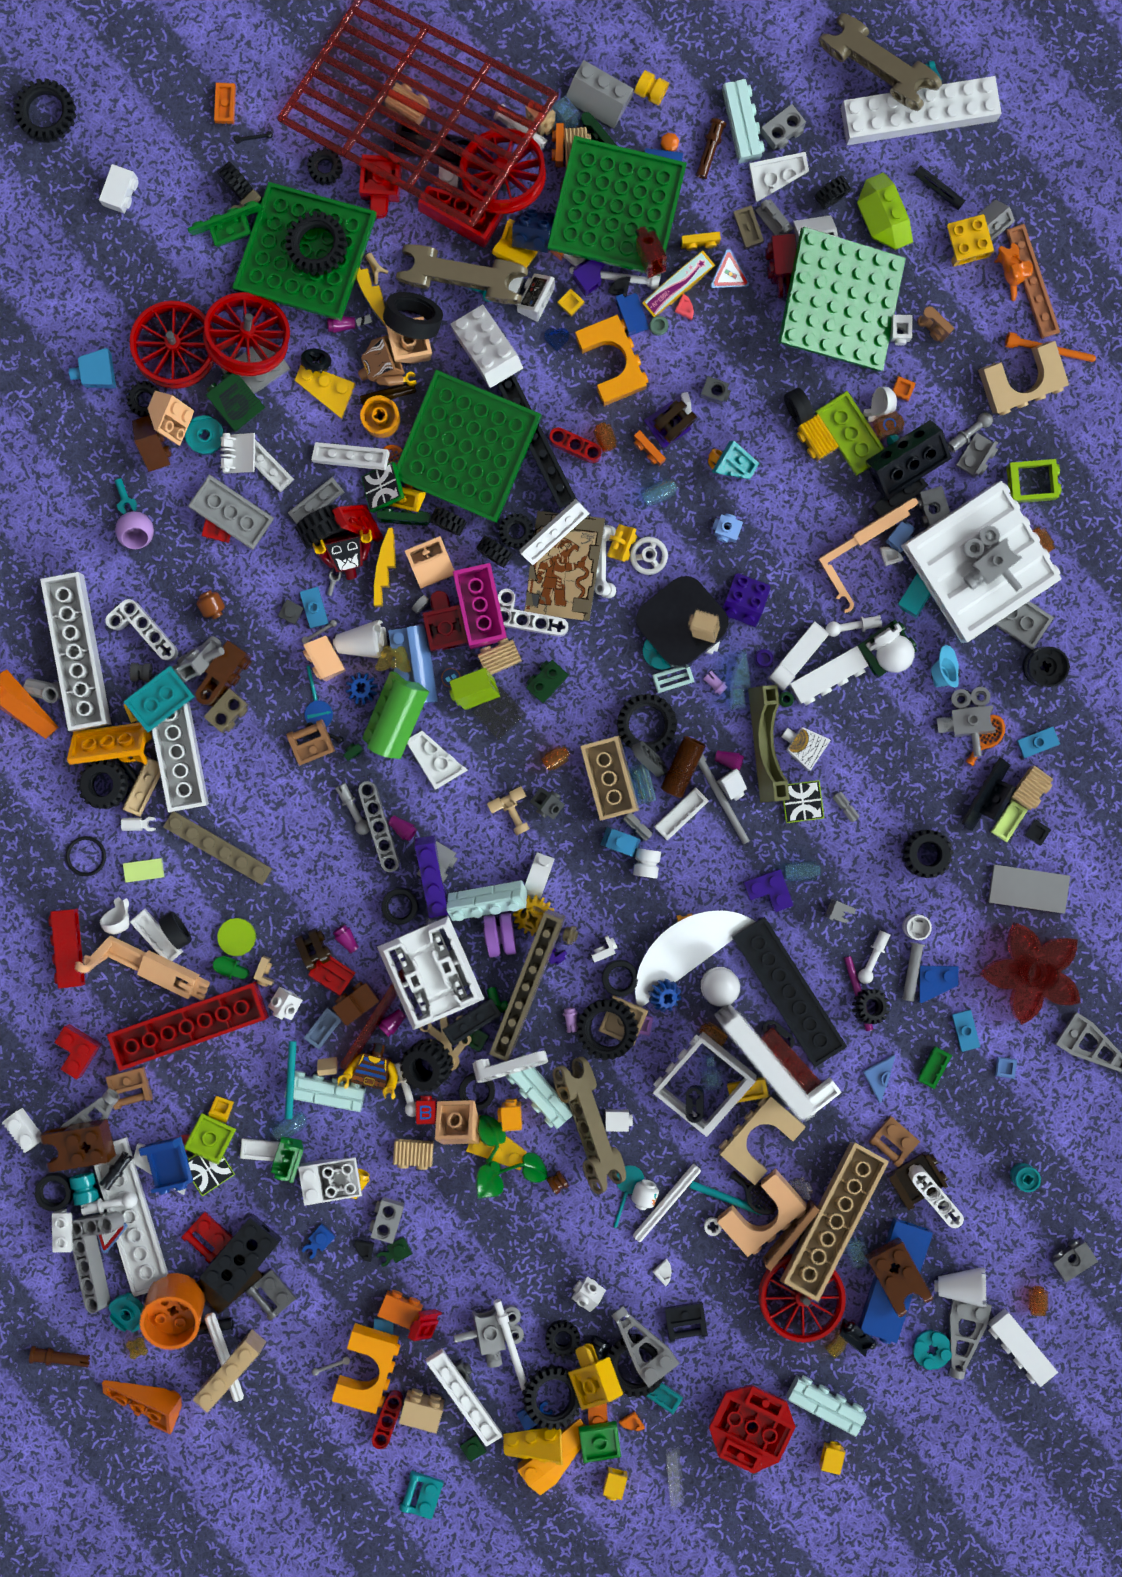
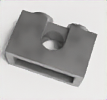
[916,486,950,528]
[1049,1238,1098,1282]

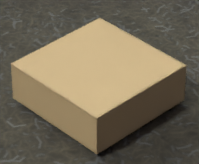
[317,1057,338,1076]

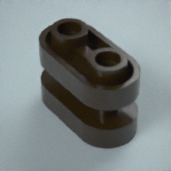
[654,400,698,443]
[294,928,332,971]

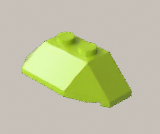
[857,172,913,250]

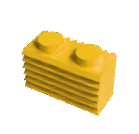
[797,414,839,461]

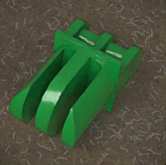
[213,956,250,980]

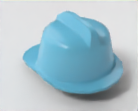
[931,645,959,688]

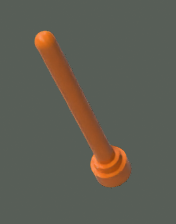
[1005,332,1096,362]

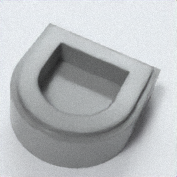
[412,595,430,614]

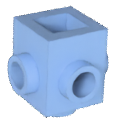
[712,513,743,543]

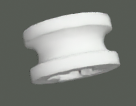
[704,1217,722,1236]

